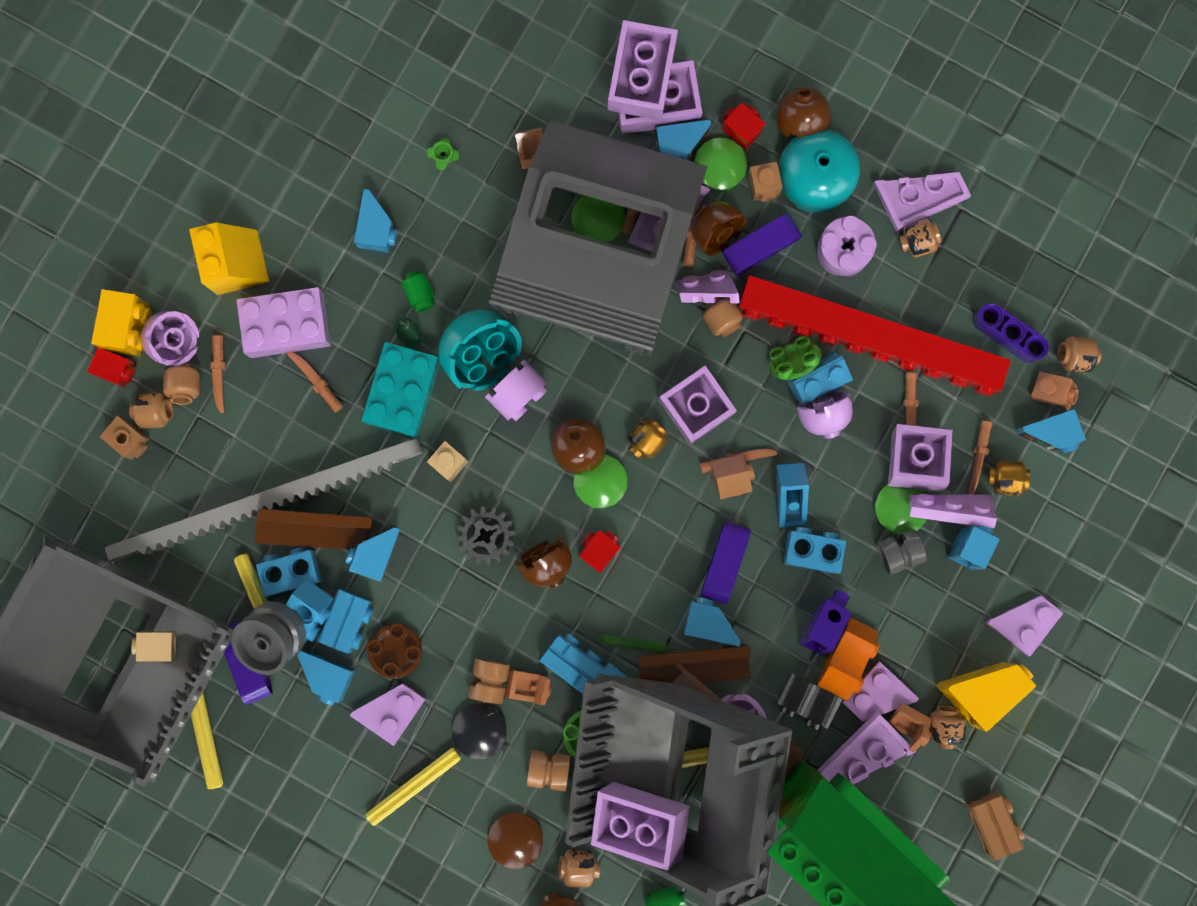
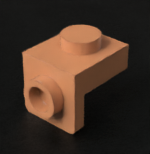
[515,128,543,170]
[1031,371,1079,411]
[504,669,551,705]
[888,703,932,753]

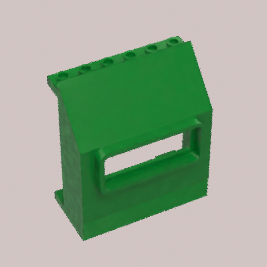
[766,761,957,906]

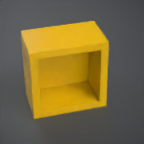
[91,289,152,357]

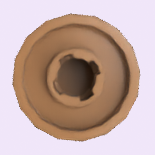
[468,658,511,704]
[527,750,571,792]

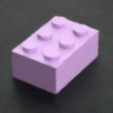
[608,20,678,120]
[617,60,702,135]
[236,287,331,358]
[591,782,690,871]

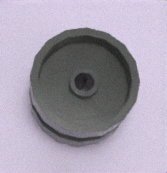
[231,602,306,675]

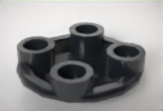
[452,703,507,759]

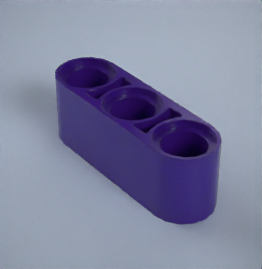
[722,213,803,276]
[973,303,1049,363]
[700,520,751,605]
[224,620,273,705]

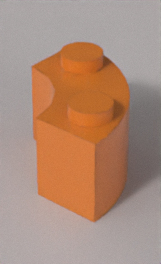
[817,617,880,701]

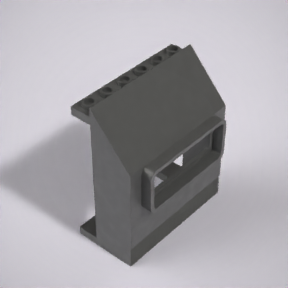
[489,120,707,358]
[0,533,234,787]
[565,674,792,906]

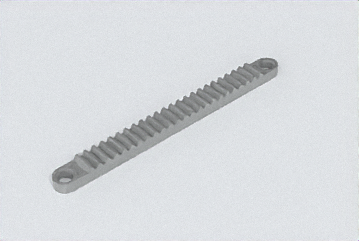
[105,439,423,562]

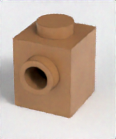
[747,162,783,202]
[99,416,150,460]
[710,454,755,500]

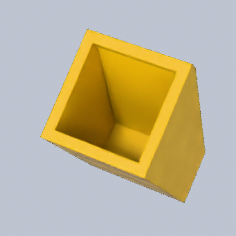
[189,222,270,295]
[936,662,1036,732]

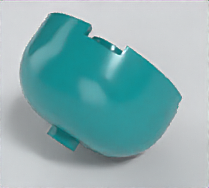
[778,129,860,213]
[438,309,522,391]

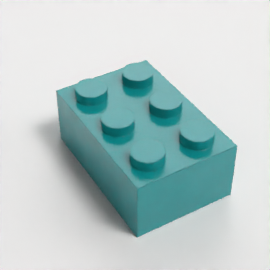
[361,342,440,439]

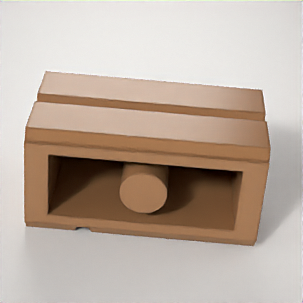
[966,792,1025,861]

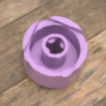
[817,216,877,277]
[485,359,547,421]

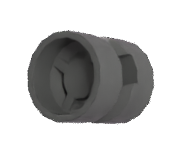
[876,529,927,575]

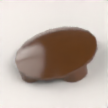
[366,623,422,679]
[488,812,543,869]

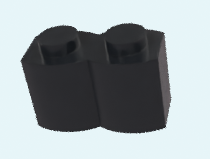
[776,673,842,731]

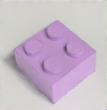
[658,366,737,445]
[888,424,953,492]

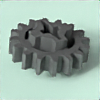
[456,506,516,566]

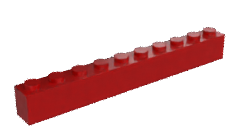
[738,275,1011,396]

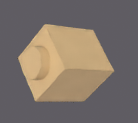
[427,441,468,482]
[132,631,177,661]

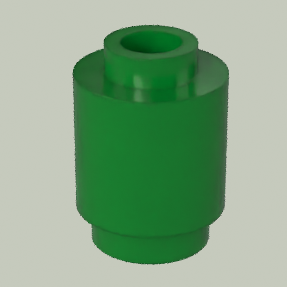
[401,270,436,313]
[644,886,686,906]

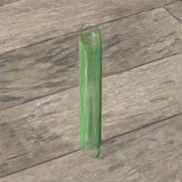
[595,634,676,653]

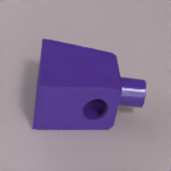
[797,590,851,656]

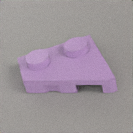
[675,270,740,303]
[986,596,1063,656]
[841,661,919,721]
[350,683,426,746]

